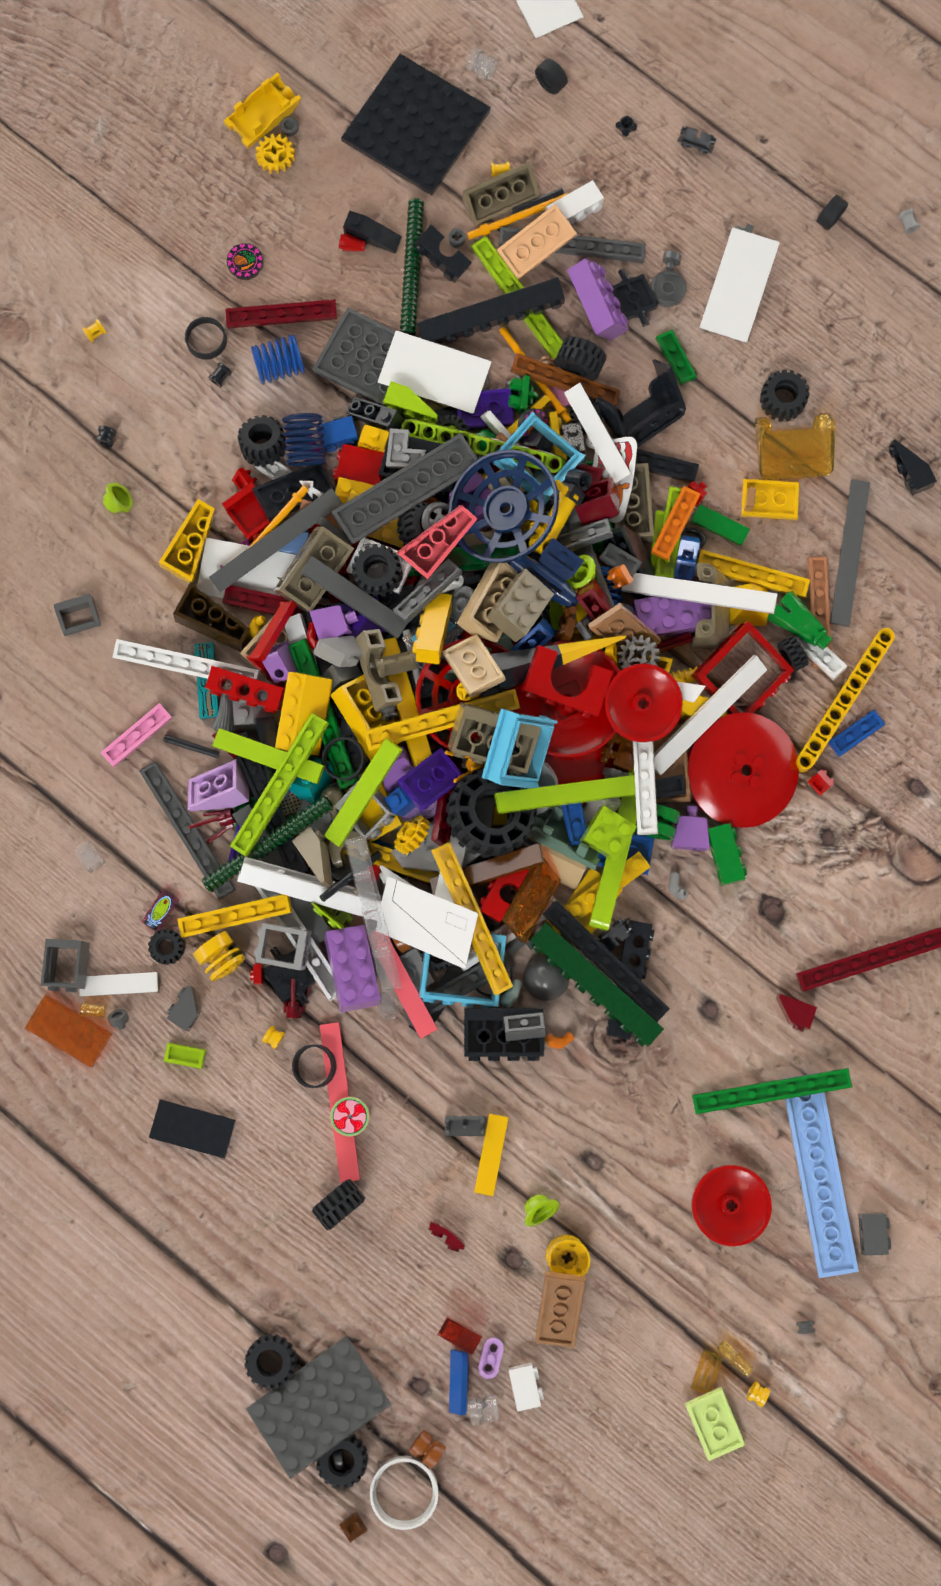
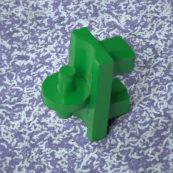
[508,375,539,414]

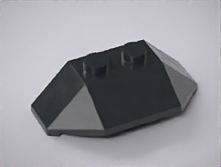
[602,525,655,600]

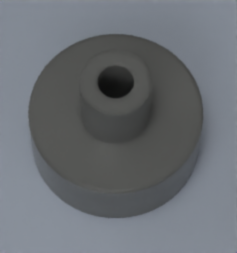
[662,251,682,270]
[108,1009,129,1030]

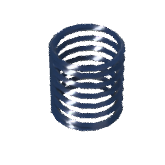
[282,413,326,466]

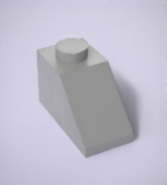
[314,635,362,668]

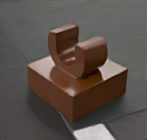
[339,1512,367,1543]

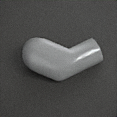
[669,873,688,900]

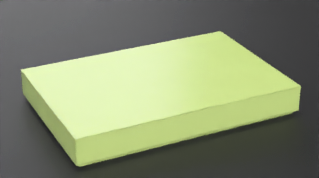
[684,1387,745,1461]

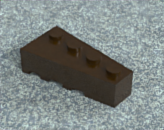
[173,582,251,652]

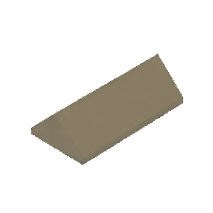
[463,162,540,226]

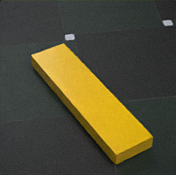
[474,1114,509,1196]

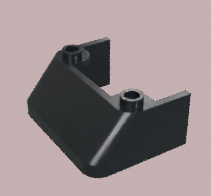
[596,359,686,448]

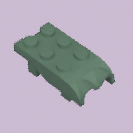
[531,806,600,870]

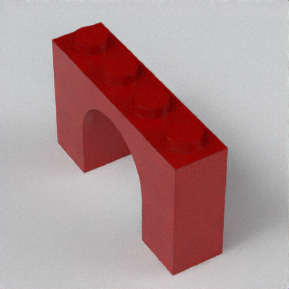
[521,645,613,719]

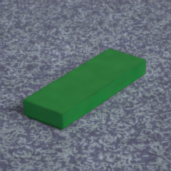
[655,329,697,386]
[691,504,750,546]

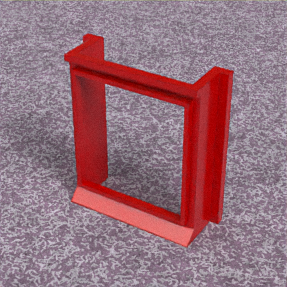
[246,600,297,688]

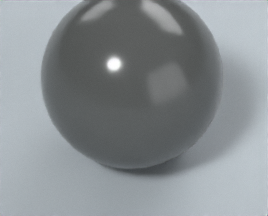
[523,955,570,1001]

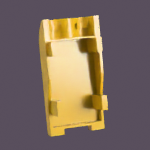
[224,72,301,149]

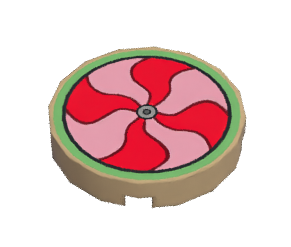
[330,1097,370,1137]

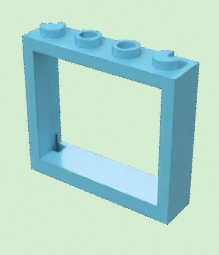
[419,933,506,1008]

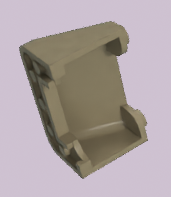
[690,563,730,649]

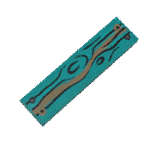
[194,642,219,719]

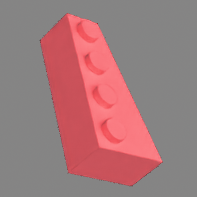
[396,505,477,579]

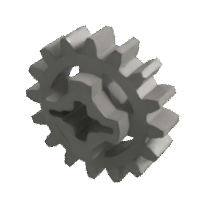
[618,635,660,670]

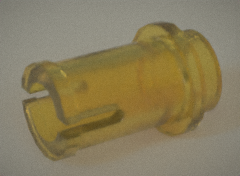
[80,1002,106,1018]

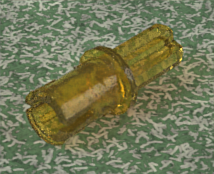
[717,1341,753,1377]

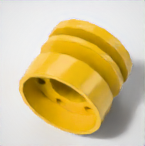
[193,931,246,982]
[545,1234,590,1276]

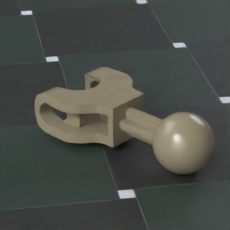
[320,787,372,868]

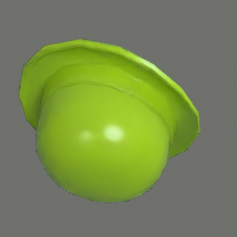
[103,483,133,513]
[565,555,596,589]
[524,1194,560,1227]

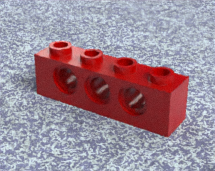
[205,666,286,713]

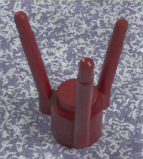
[187,808,236,844]
[283,975,314,1018]

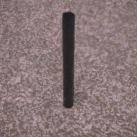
[319,851,382,902]

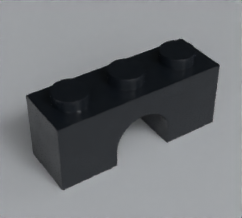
[413,224,472,283]

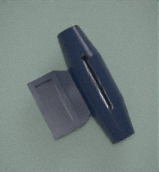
[510,538,584,608]

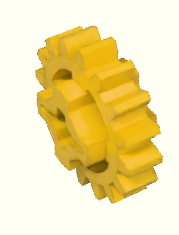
[255,134,295,174]
[394,815,430,855]

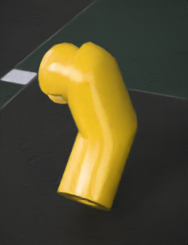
[249,615,266,639]

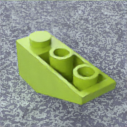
[383,381,438,424]

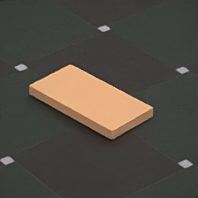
[497,204,577,280]

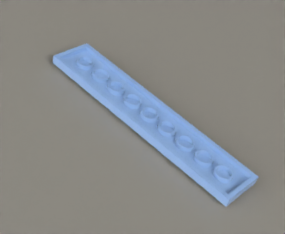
[783,1072,859,1278]

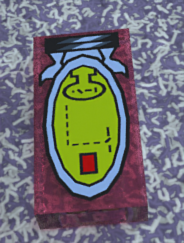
[141,890,179,932]

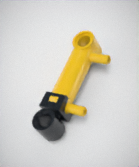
[529,469,592,554]

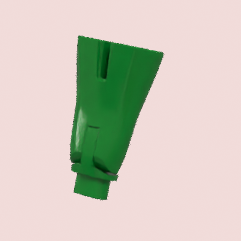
[767,591,833,650]

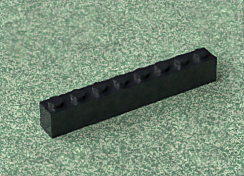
[417,277,565,344]

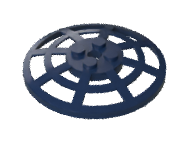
[449,450,559,563]

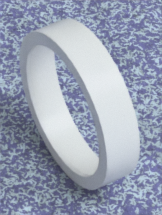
[370,1456,438,1530]

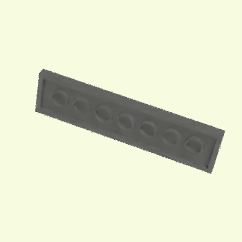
[332,433,478,545]

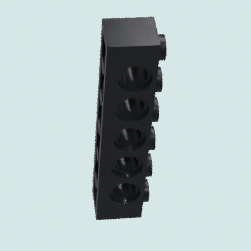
[605,920,655,1040]

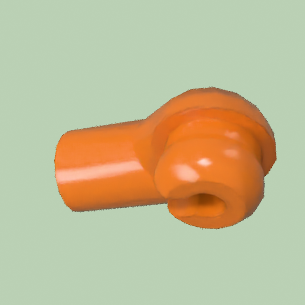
[545,1031,575,1049]

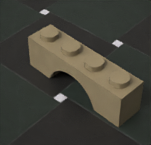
[355,629,403,712]

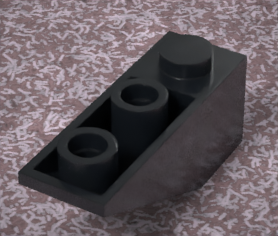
[346,397,405,432]
[889,439,937,496]

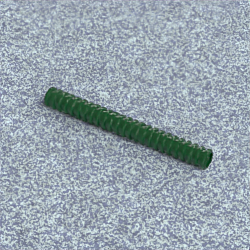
[400,198,424,336]
[202,795,333,892]

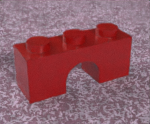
[478,869,528,923]

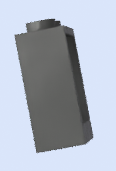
[40,939,90,993]

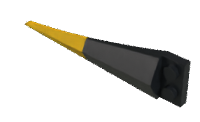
[479,635,626,698]

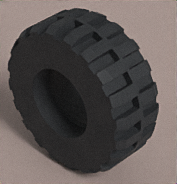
[446,768,537,858]

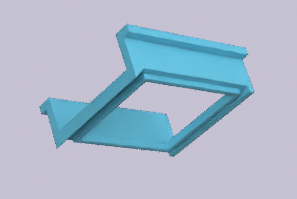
[492,412,586,504]
[482,709,557,789]

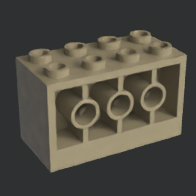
[273,526,354,612]
[447,702,541,775]

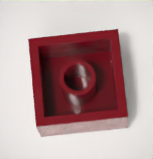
[575,477,620,526]

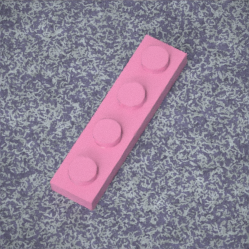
[101,703,173,768]

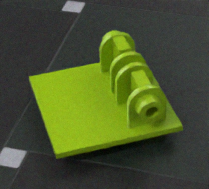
[311,902,354,929]

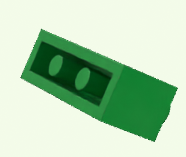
[708,823,747,887]

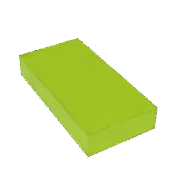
[163,1042,206,1069]

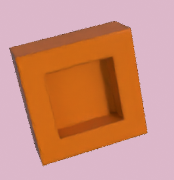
[607,564,633,589]

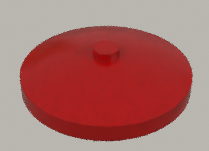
[604,664,683,743]
[691,1165,772,1247]

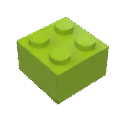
[580,806,637,861]

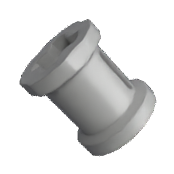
[898,209,920,234]

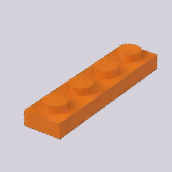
[651,486,700,561]

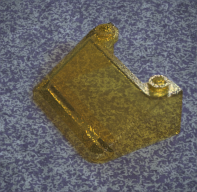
[755,413,835,480]

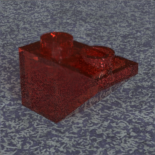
[437,1316,482,1355]

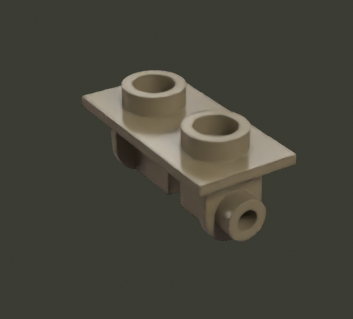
[375,650,417,678]

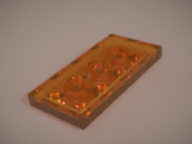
[502,857,561,943]
[25,994,113,1068]

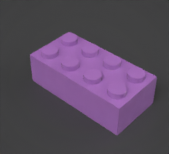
[567,258,629,341]
[631,596,712,638]
[324,925,381,1013]

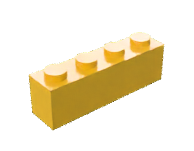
[413,593,452,664]

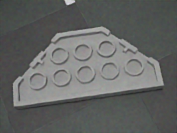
[391,797,496,873]

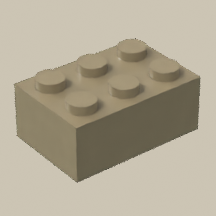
[486,568,554,642]

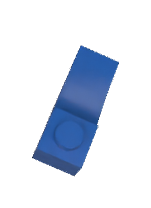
[674,535,700,581]

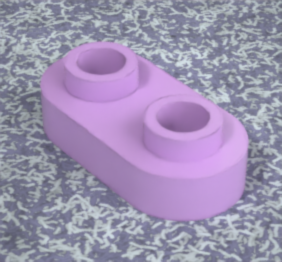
[478,1337,504,1379]

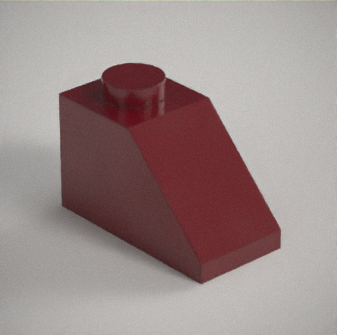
[576,578,611,620]
[776,994,817,1032]

